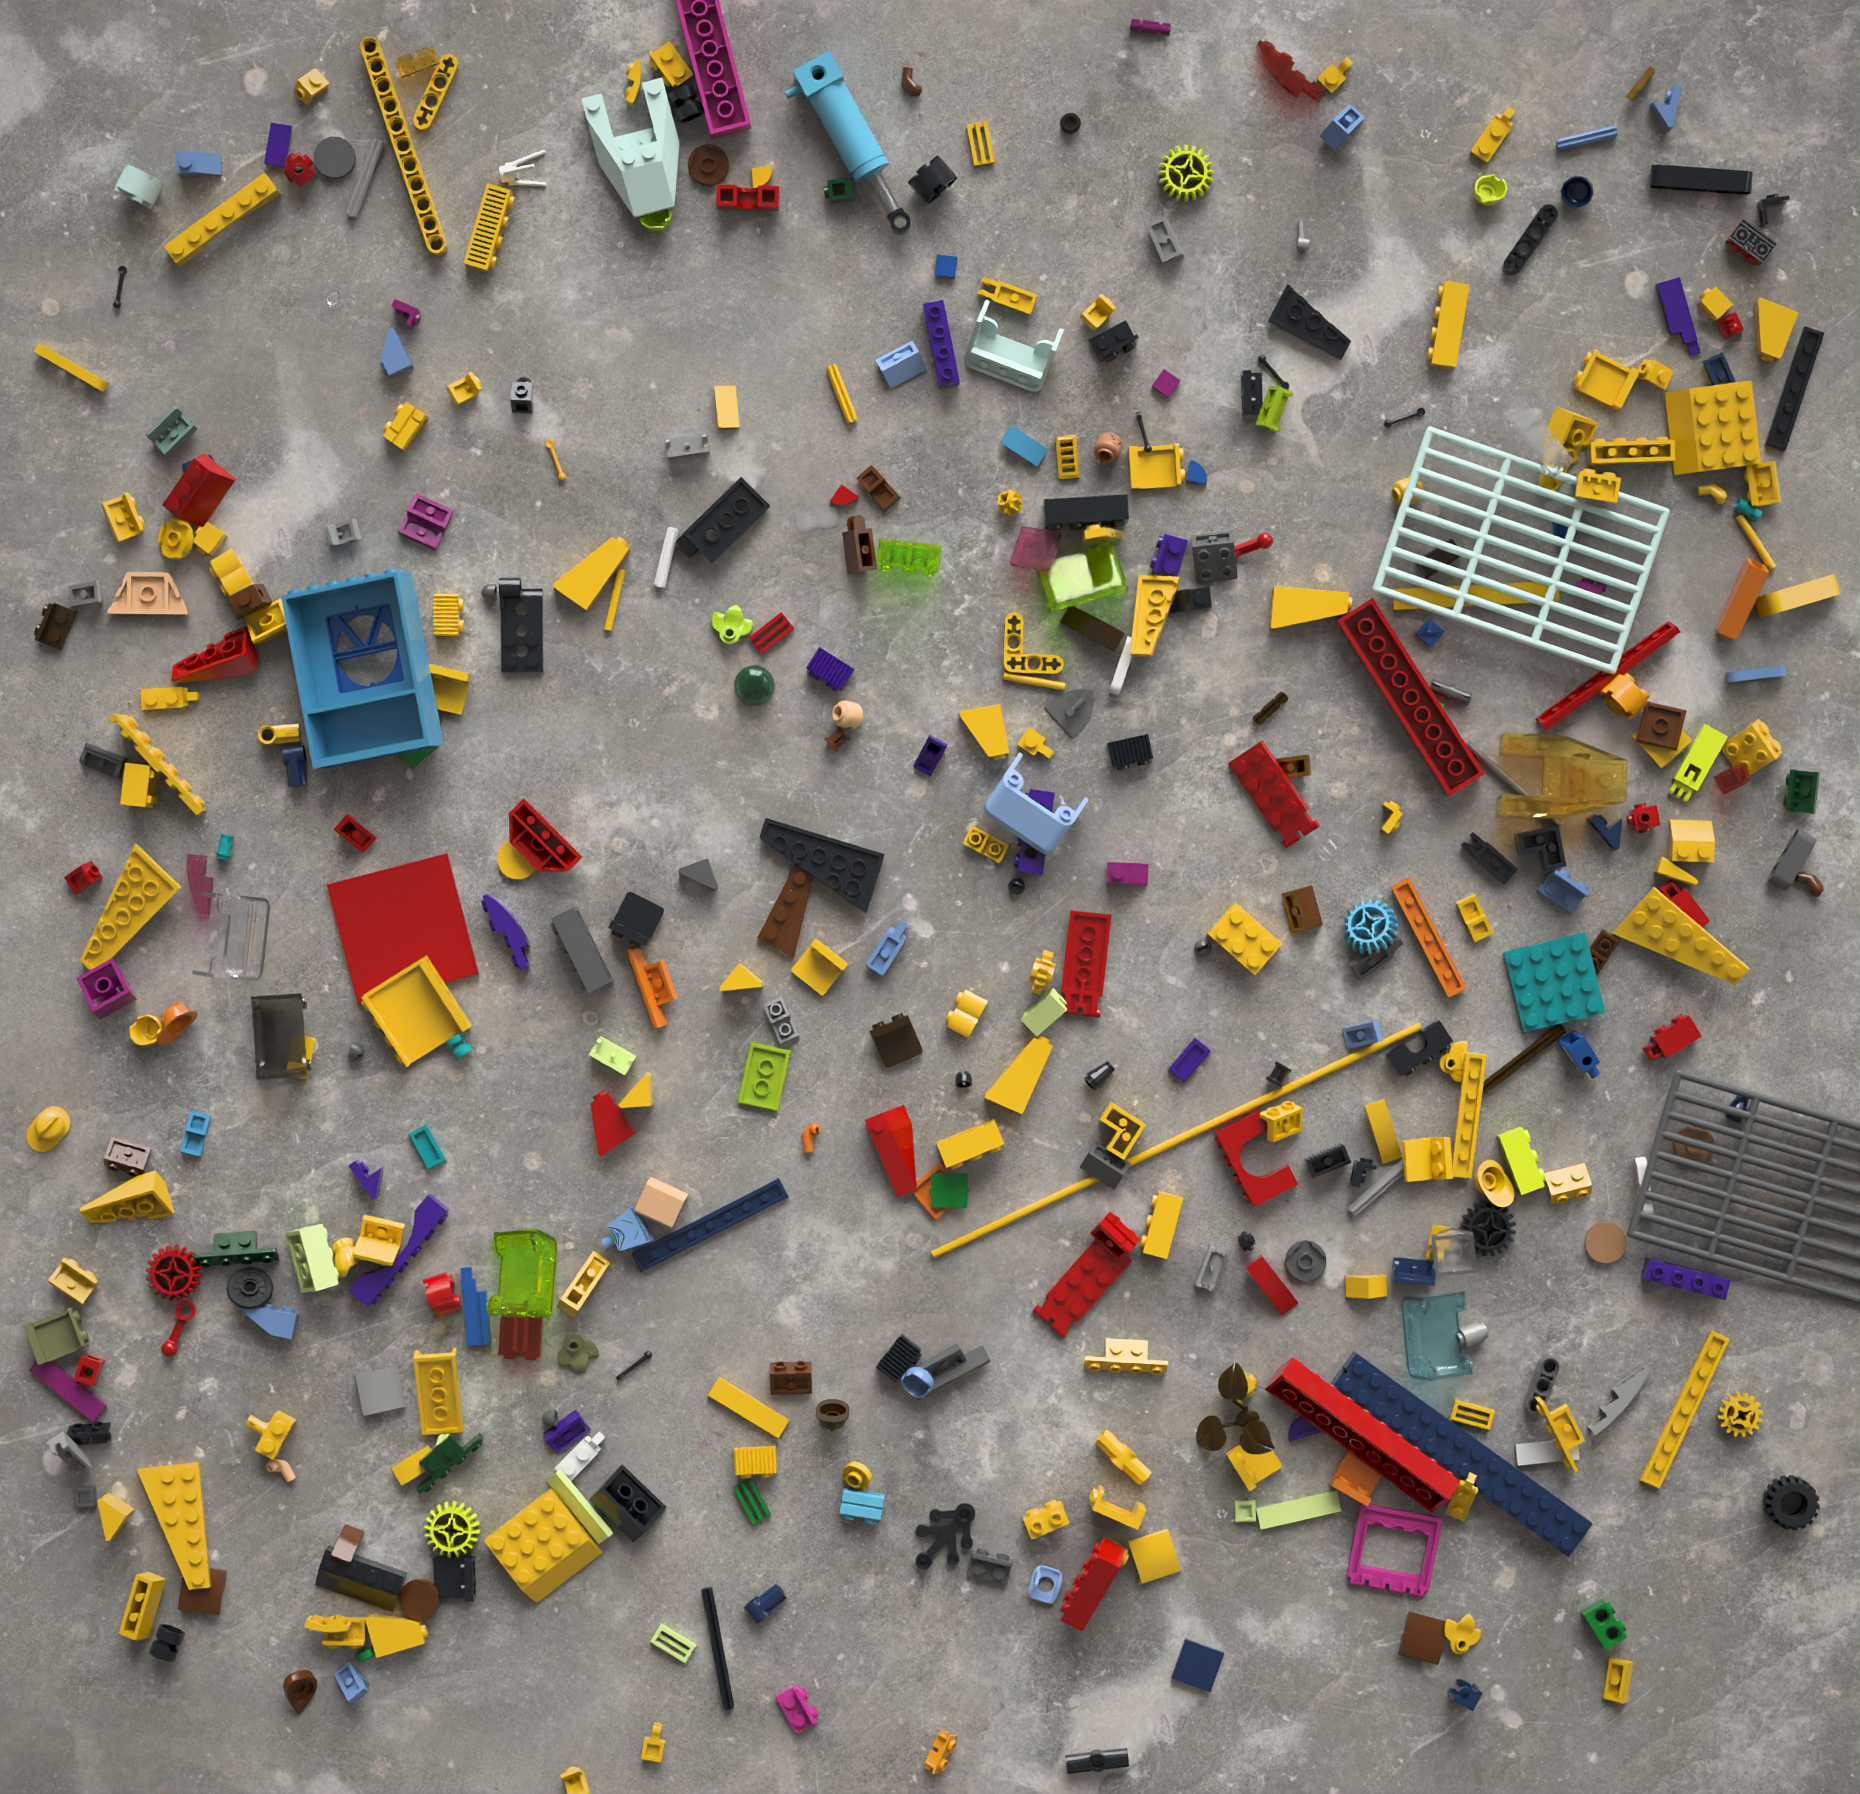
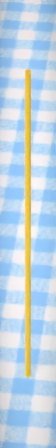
[931,1023,1422,1259]

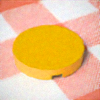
[158,518,194,560]
[497,840,536,879]

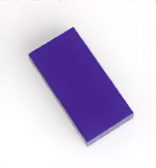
[264,122,293,168]
[1168,1038,1211,1082]

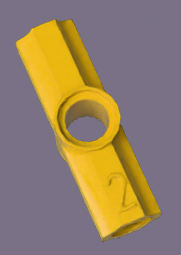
[1094,1429,1152,1485]

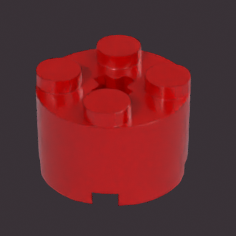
[422,1272,462,1319]

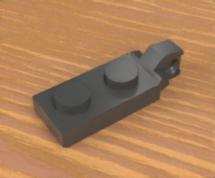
[1348,935,1404,981]

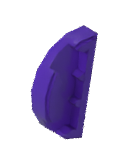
[1288,1416,1321,1442]

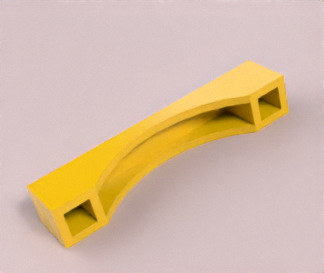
[164,173,281,267]

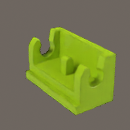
[1255,386,1294,433]

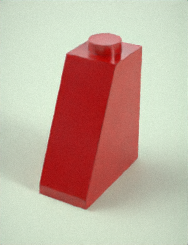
[590,1091,637,1157]

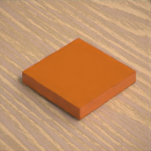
[911,1162,950,1221]

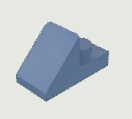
[1650,85,1682,131]
[1342,1020,1383,1049]
[334,1661,370,1705]

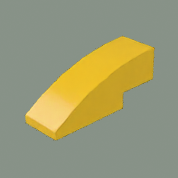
[1363,1099,1402,1164]

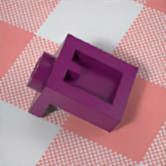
[391,299,421,329]
[1574,573,1607,595]

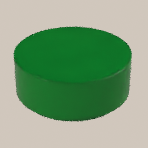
[355,1645,375,1662]

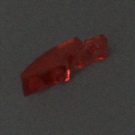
[1256,40,1325,103]

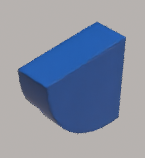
[1186,460,1207,485]

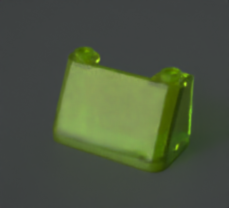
[1034,541,1129,614]
[487,1229,557,1318]

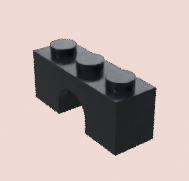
[1386,1020,1453,1076]

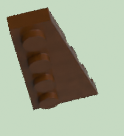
[757,864,813,957]

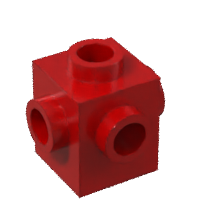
[283,152,316,187]
[1627,803,1661,834]

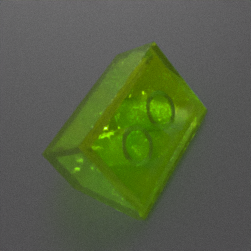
[877,538,942,577]

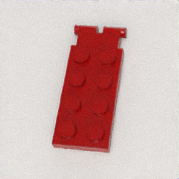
[1228,740,1320,848]
[1061,910,1112,1018]
[1032,1239,1132,1338]

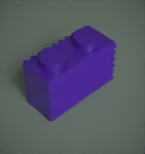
[806,647,854,692]

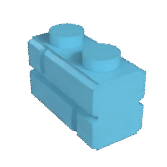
[839,1487,885,1524]

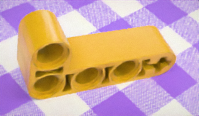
[1755,574,1840,618]

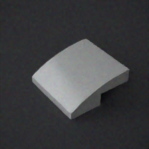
[354,1365,406,1416]

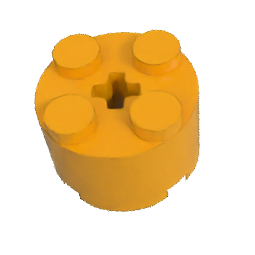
[1600,673,1649,722]

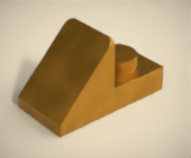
[1276,755,1311,778]

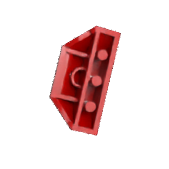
[509,798,583,872]

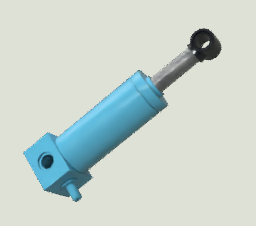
[785,51,911,235]

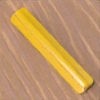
[826,364,857,424]

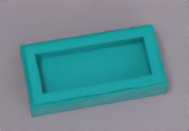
[408,1124,447,1170]

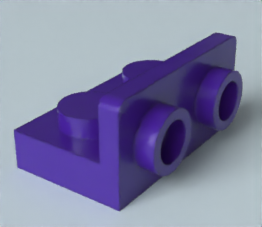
[1150,532,1188,577]

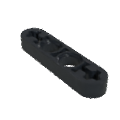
[1502,204,1558,276]

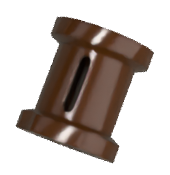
[824,726,851,753]

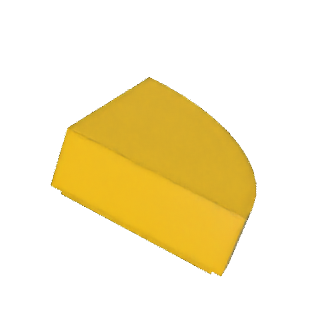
[752,166,773,188]

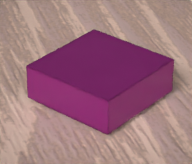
[1152,369,1181,398]

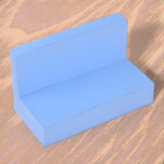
[876,341,927,388]

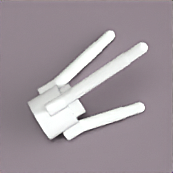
[499,150,546,187]

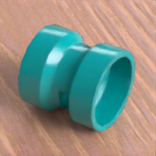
[445,1032,473,1060]

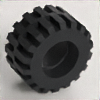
[1763,1475,1820,1531]

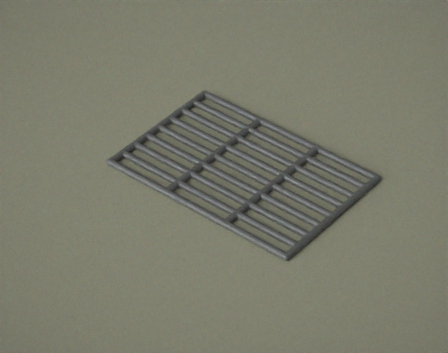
[1627,1069,1860,1304]

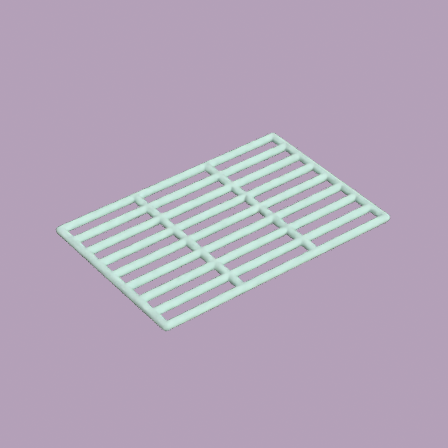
[1372,427,1670,674]

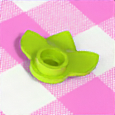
[712,605,753,645]

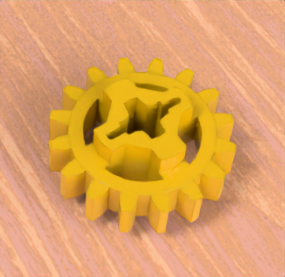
[1028,950,1056,995]
[1717,1391,1764,1437]

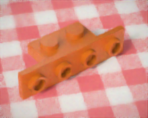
[627,947,678,1029]

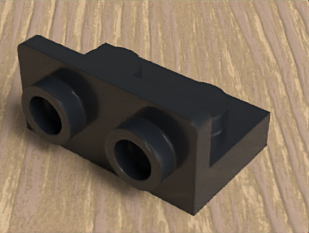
[1241,370,1263,415]

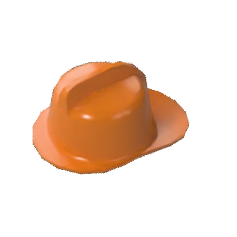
[157,1001,198,1045]

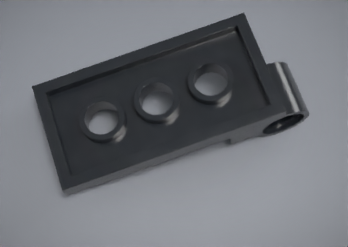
[674,477,770,564]
[499,578,544,672]

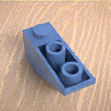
[235,1302,300,1339]

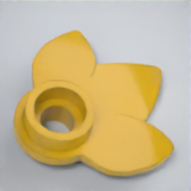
[1439,1041,1468,1082]
[1444,1614,1481,1655]

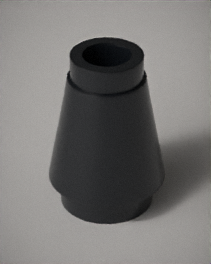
[1084,1061,1115,1091]

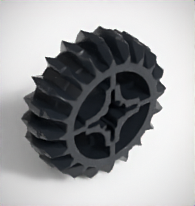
[1460,1200,1516,1256]

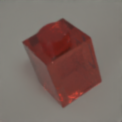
[1713,762,1750,795]

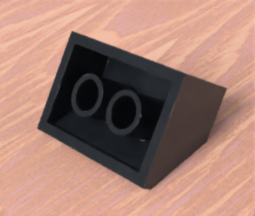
[589,1464,667,1543]

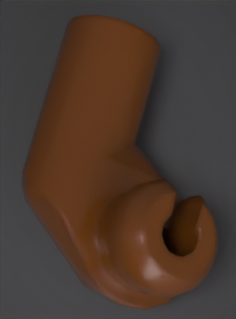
[1796,872,1824,897]

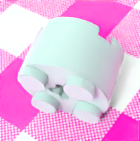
[114,164,164,209]

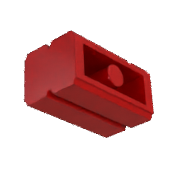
[1090,1211,1140,1261]

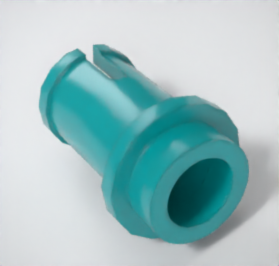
[1734,498,1762,522]
[215,834,234,861]

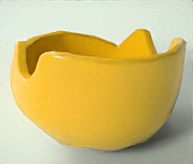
[129,1014,163,1046]

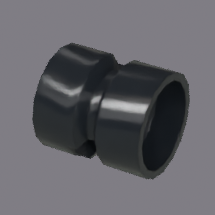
[668,85,704,123]
[149,1624,185,1662]

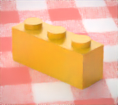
[1140,1191,1183,1259]
[119,1572,166,1641]

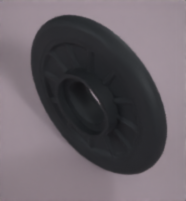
[227,1267,273,1309]

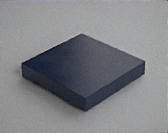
[1171,1638,1224,1692]

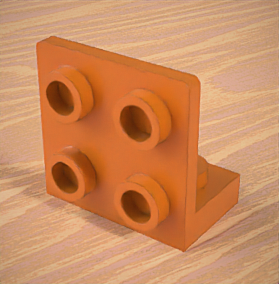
[1329,1451,1381,1507]

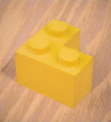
[1099,1101,1146,1160]

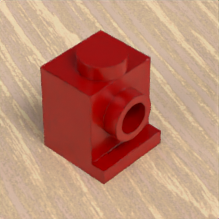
[73,1354,105,1388]

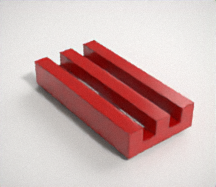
[749,612,794,654]

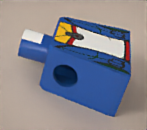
[1557,1030,1600,1079]

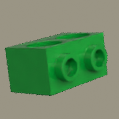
[1581,1599,1627,1651]

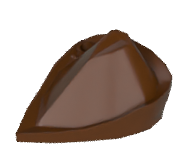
[283,1670,317,1714]

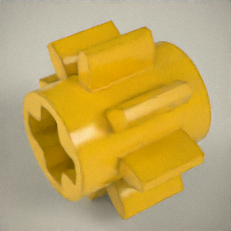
[997,489,1023,517]

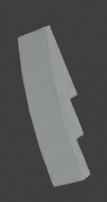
[1587,1364,1650,1436]

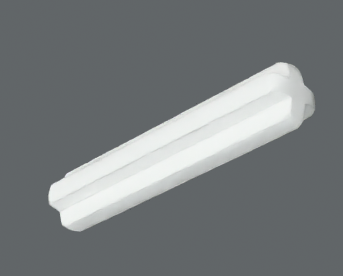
[654,527,679,588]

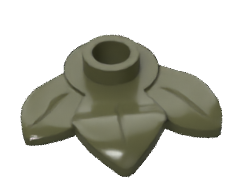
[558,1334,599,1373]

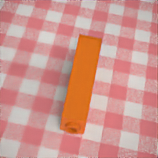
[1716,557,1769,641]

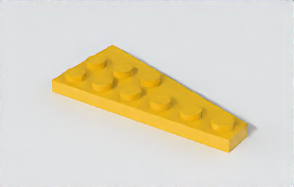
[80,844,181,970]

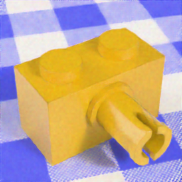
[245,1410,296,1460]

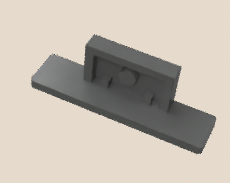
[916,1343,990,1400]

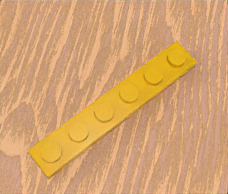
[1452,1052,1487,1178]

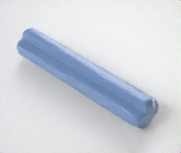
[1556,126,1618,151]

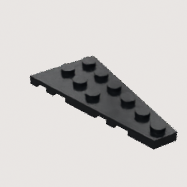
[759,818,885,914]

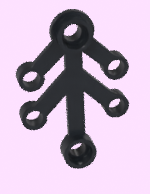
[916,1503,975,1570]

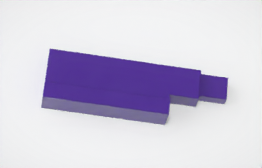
[1655,277,1701,356]

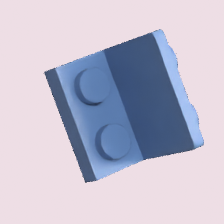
[1537,869,1591,914]

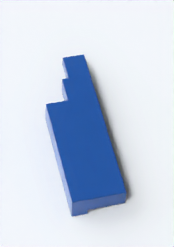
[461,1267,492,1346]

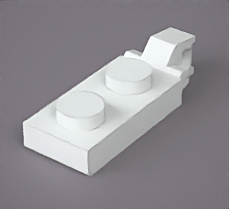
[554,1431,605,1481]

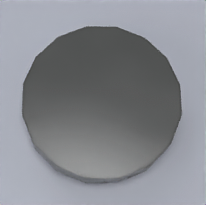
[314,136,356,179]
[1285,1240,1326,1282]

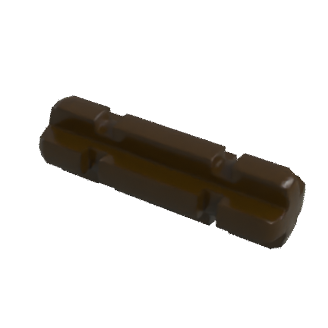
[1253,692,1288,725]

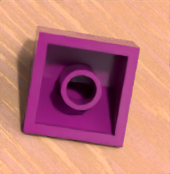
[76,958,137,1020]

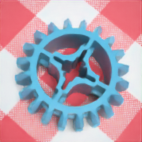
[1342,899,1399,955]

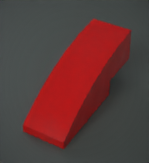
[1245,1254,1298,1315]

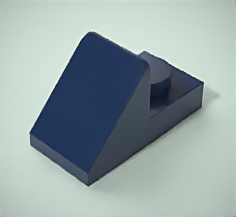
[1586,813,1622,851]

